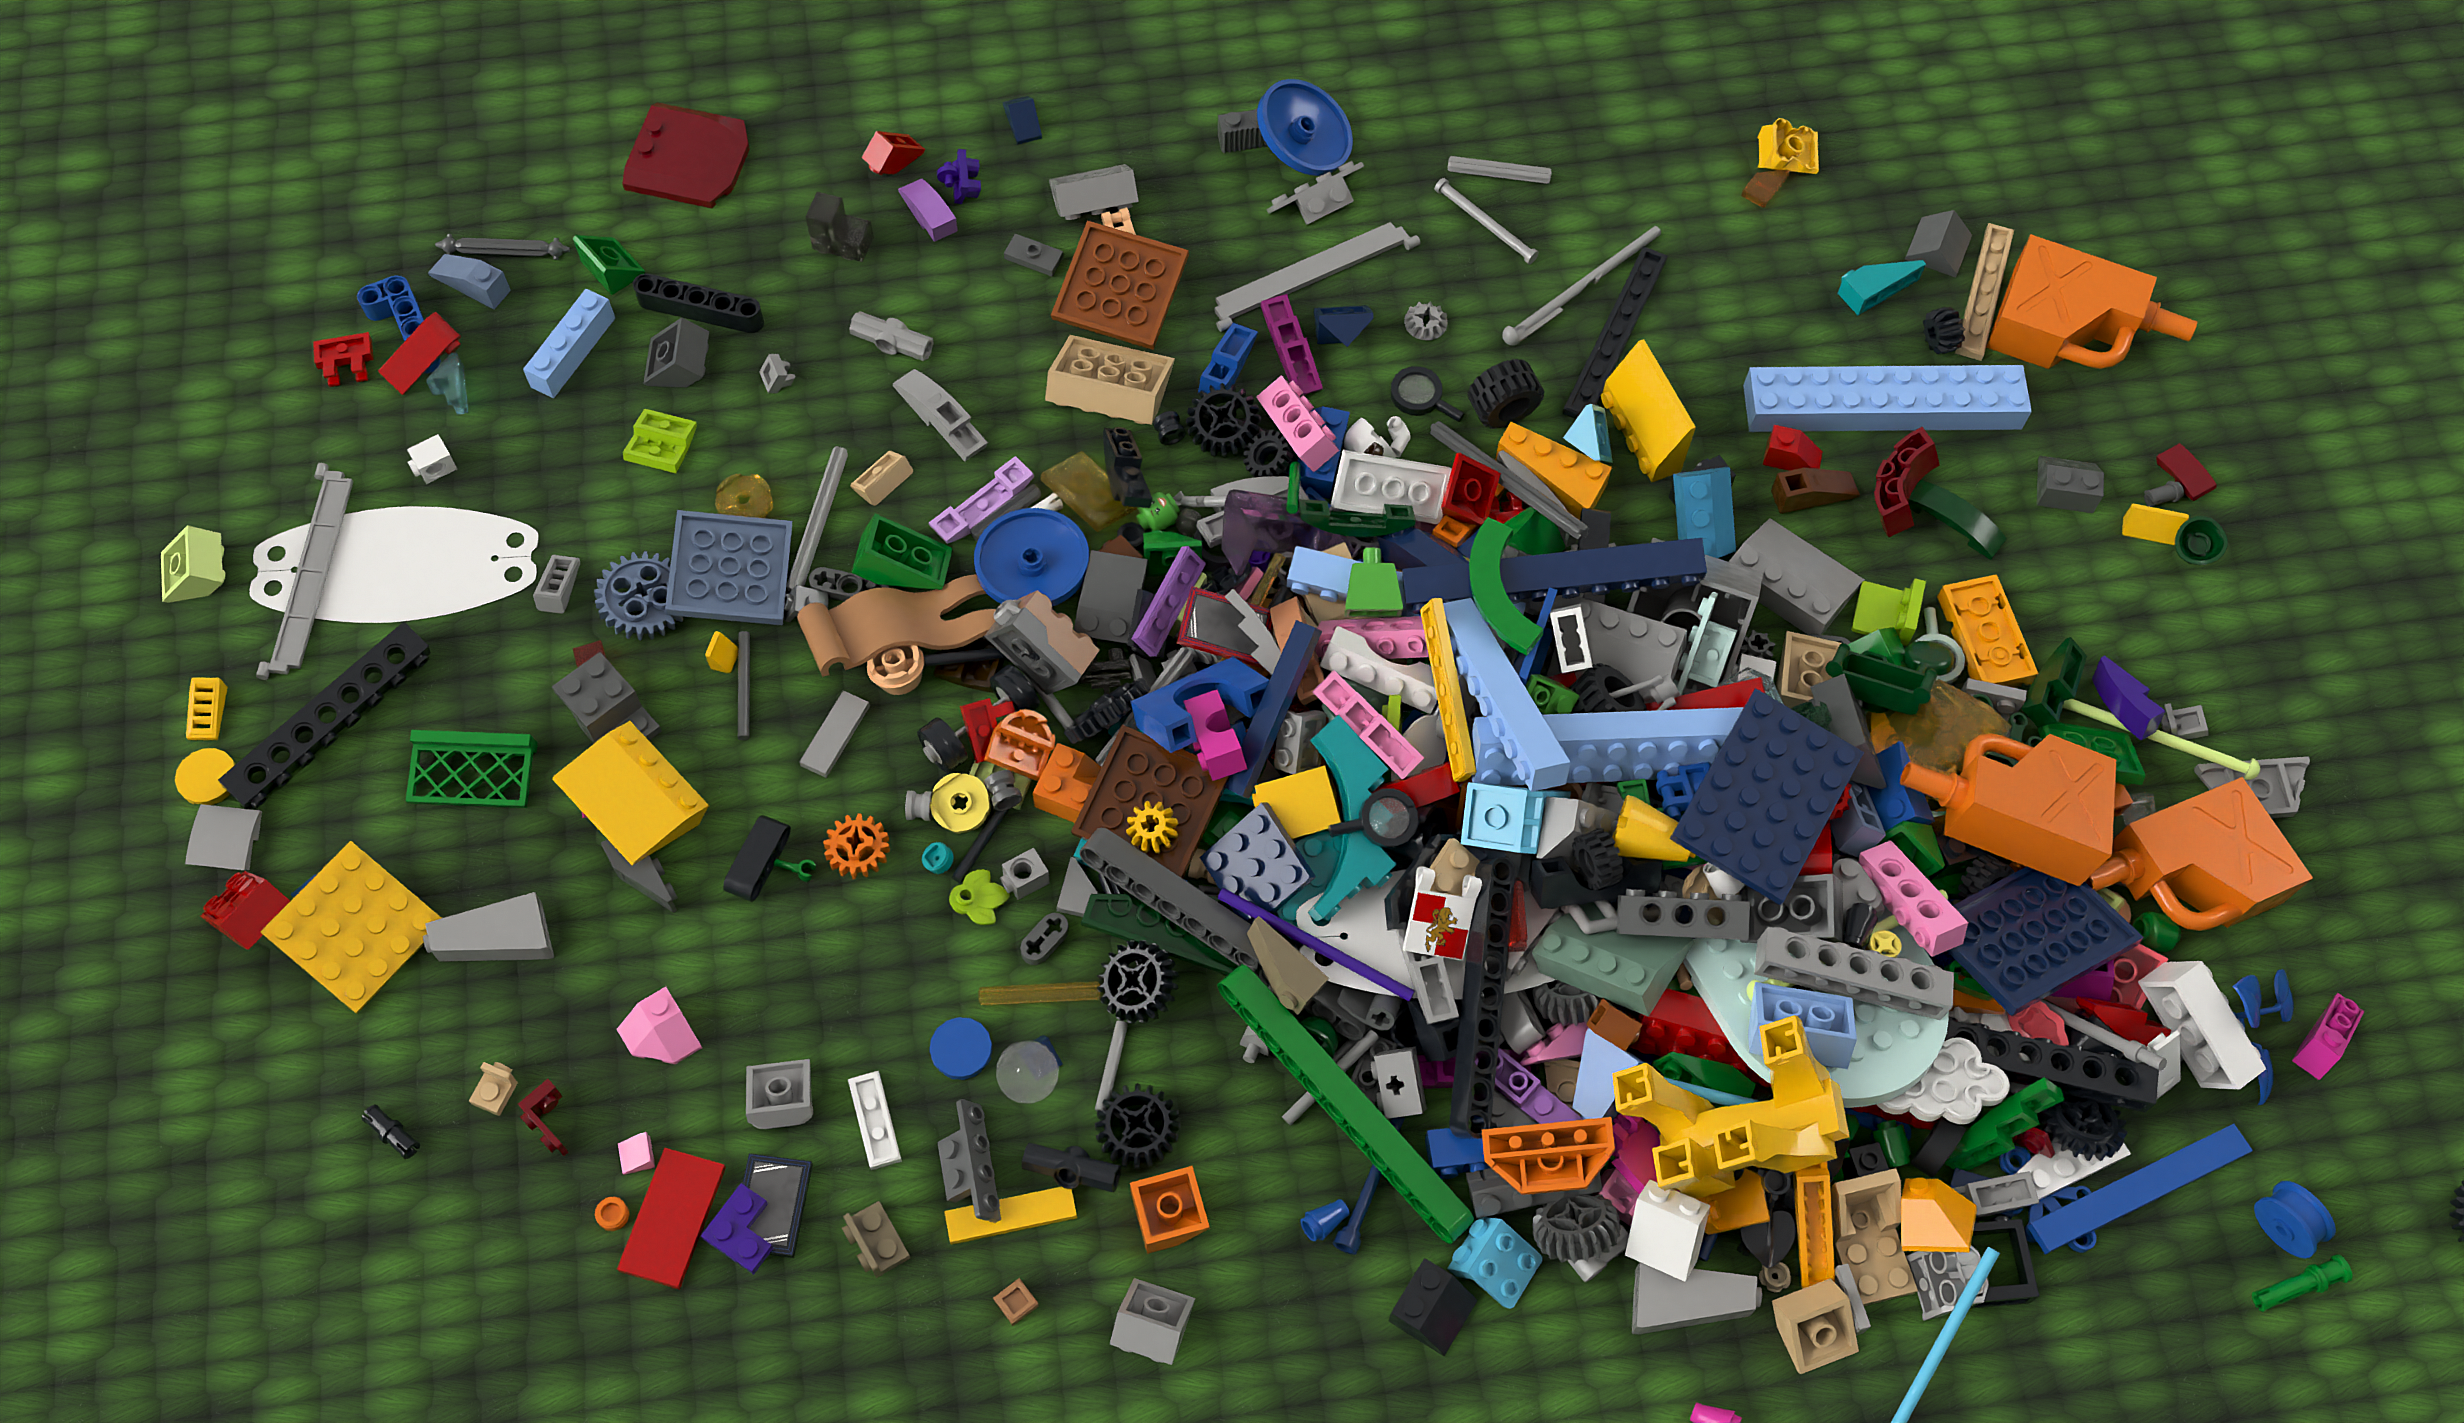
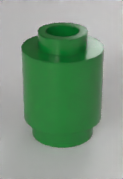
[1872,1119,1912,1168]

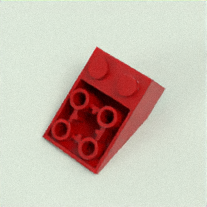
[200,871,290,950]

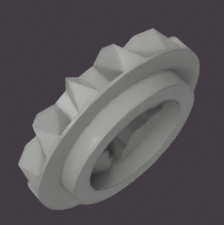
[1404,301,1448,340]

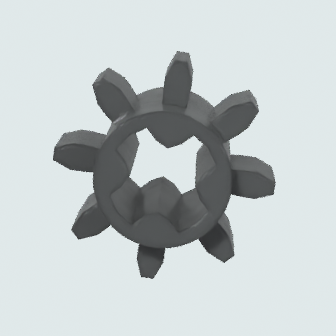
[1738,630,1775,660]

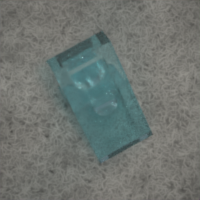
[426,352,469,415]

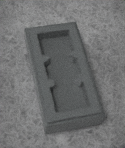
[1004,234,1064,277]

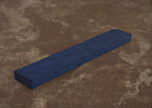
[1225,620,1322,799]

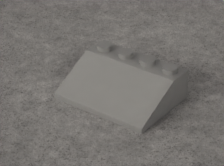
[1729,518,1865,635]
[1546,597,1688,704]

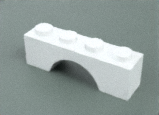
[1320,626,1437,714]

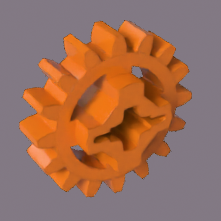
[823,813,890,879]

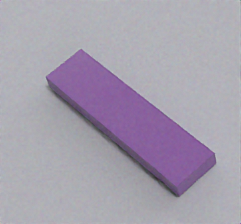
[1132,546,1206,657]

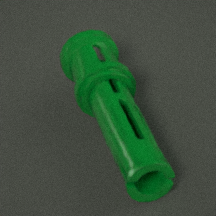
[2251,1254,2353,1312]

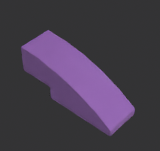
[898,179,958,242]

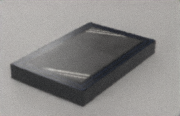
[742,1154,813,1258]

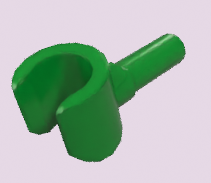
[774,859,816,882]

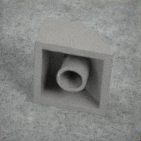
[1110,1278,1195,1365]

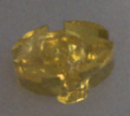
[715,473,773,518]

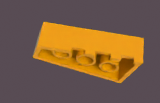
[1495,422,1612,520]

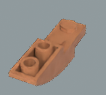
[1270,596,1325,705]

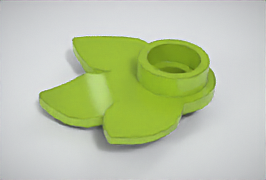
[949,869,1010,925]

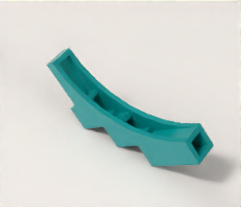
[1308,715,1396,921]

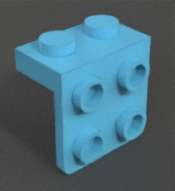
[1447,1217,1542,1309]

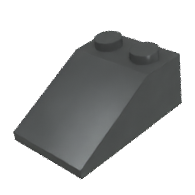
[1074,550,1148,644]
[1739,874,1844,943]

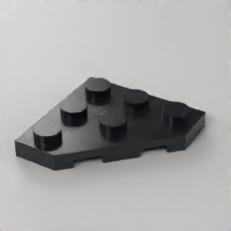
[1384,834,1465,931]

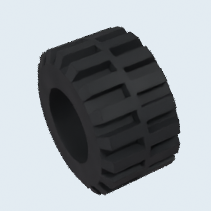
[1467,359,1545,429]
[1568,663,1647,714]

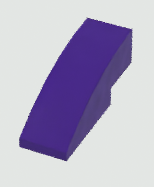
[2092,656,2165,740]

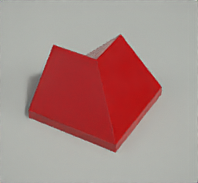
[1441,453,1501,526]

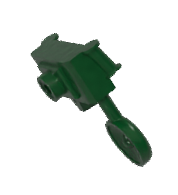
[1825,641,1954,715]

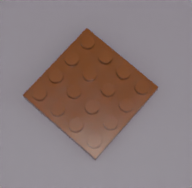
[1051,220,1189,350]

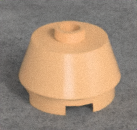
[867,645,924,695]

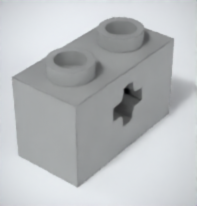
[1371,1046,1427,1119]

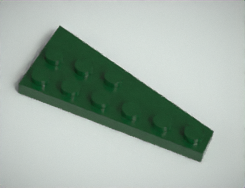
[1080,894,1274,976]

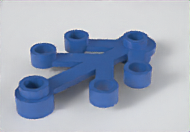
[1999,1146,2096,1253]

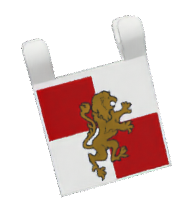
[1403,866,1482,961]

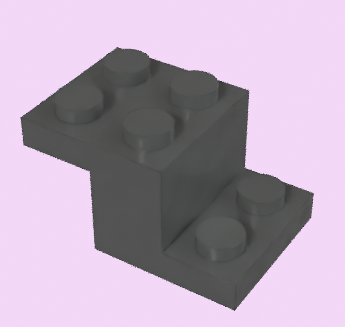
[552,652,662,743]

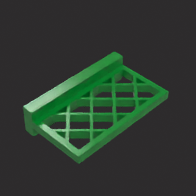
[406,730,538,808]

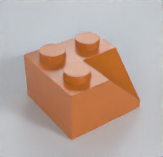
[1033,743,1102,823]
[1130,1166,1210,1254]

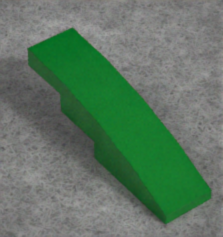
[1944,1077,2064,1171]

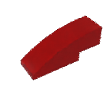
[2076,996,2171,1046]

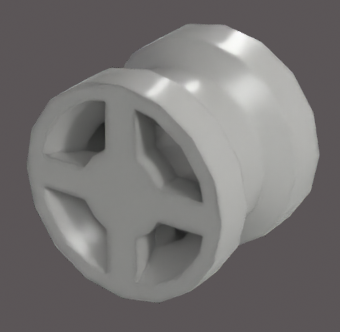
[905,791,933,821]

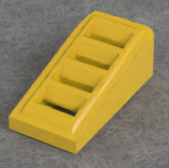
[186,678,228,740]

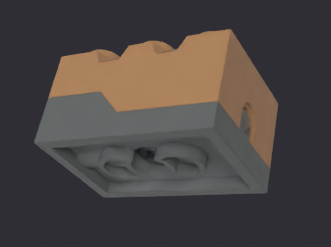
[984,590,1100,695]

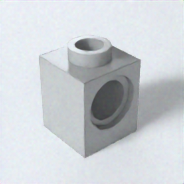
[1000,848,1049,900]

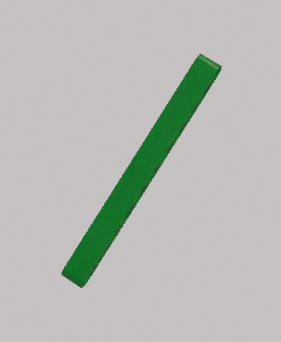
[1217,964,1475,1244]

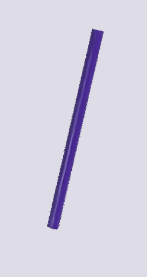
[1218,888,1415,1002]

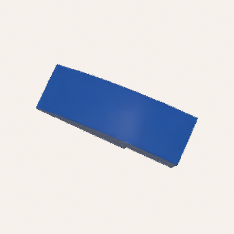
[1198,323,1258,394]

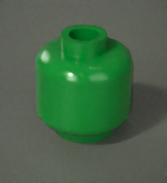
[2132,911,2181,953]

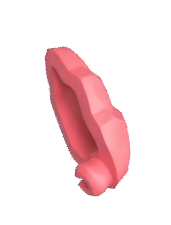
[2008,1001,2069,1046]

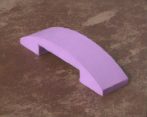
[929,456,1034,544]

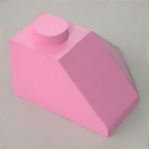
[617,987,702,1064]

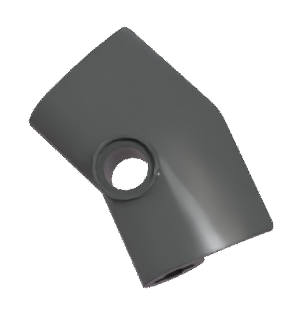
[1338,986,1403,1030]

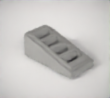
[533,555,580,614]

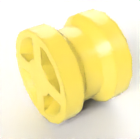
[1865,930,1902,958]

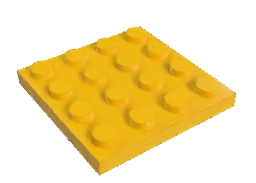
[261,841,442,1014]

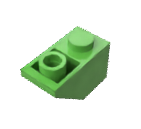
[1525,674,1579,715]

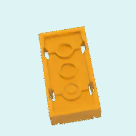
[1937,574,2038,688]

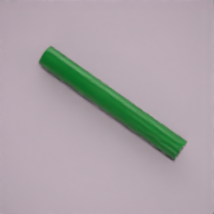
[1286,461,1301,514]

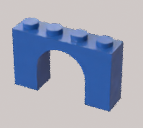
[1131,656,1270,753]

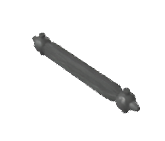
[435,234,570,260]

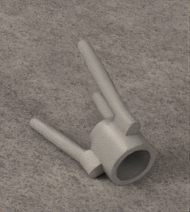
[1609,674,1680,710]

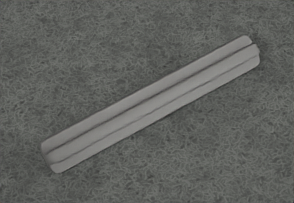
[1448,156,1552,184]

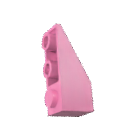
[1519,1022,1589,1066]

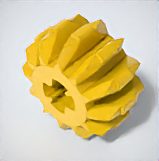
[1126,801,1178,853]

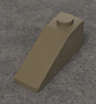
[1247,916,1329,1015]

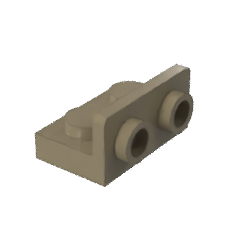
[842,1201,910,1278]

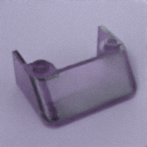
[1222,489,1355,575]

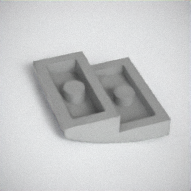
[185,804,262,870]

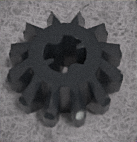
[1923,307,1965,354]

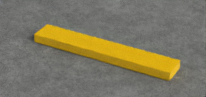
[1420,598,1477,782]

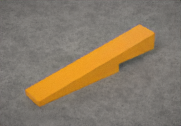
[1793,1161,1835,1289]

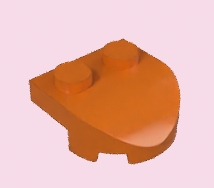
[984,709,1055,781]

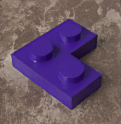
[701,1183,773,1275]

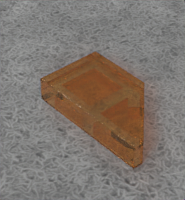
[1741,169,1790,208]

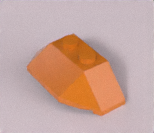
[1482,1117,1615,1195]

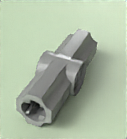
[849,311,934,361]

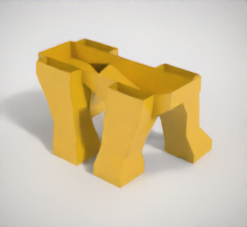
[1612,1015,1849,1199]

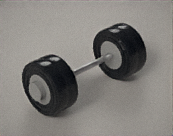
[917,665,1040,773]

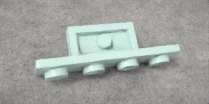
[1673,592,1737,696]

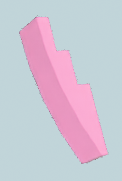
[1312,670,1424,780]

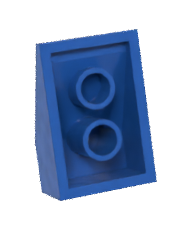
[1866,741,1935,831]

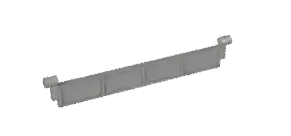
[1215,222,1420,332]
[256,463,353,680]

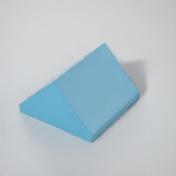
[1563,404,1613,464]

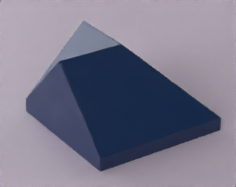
[1314,305,1373,347]

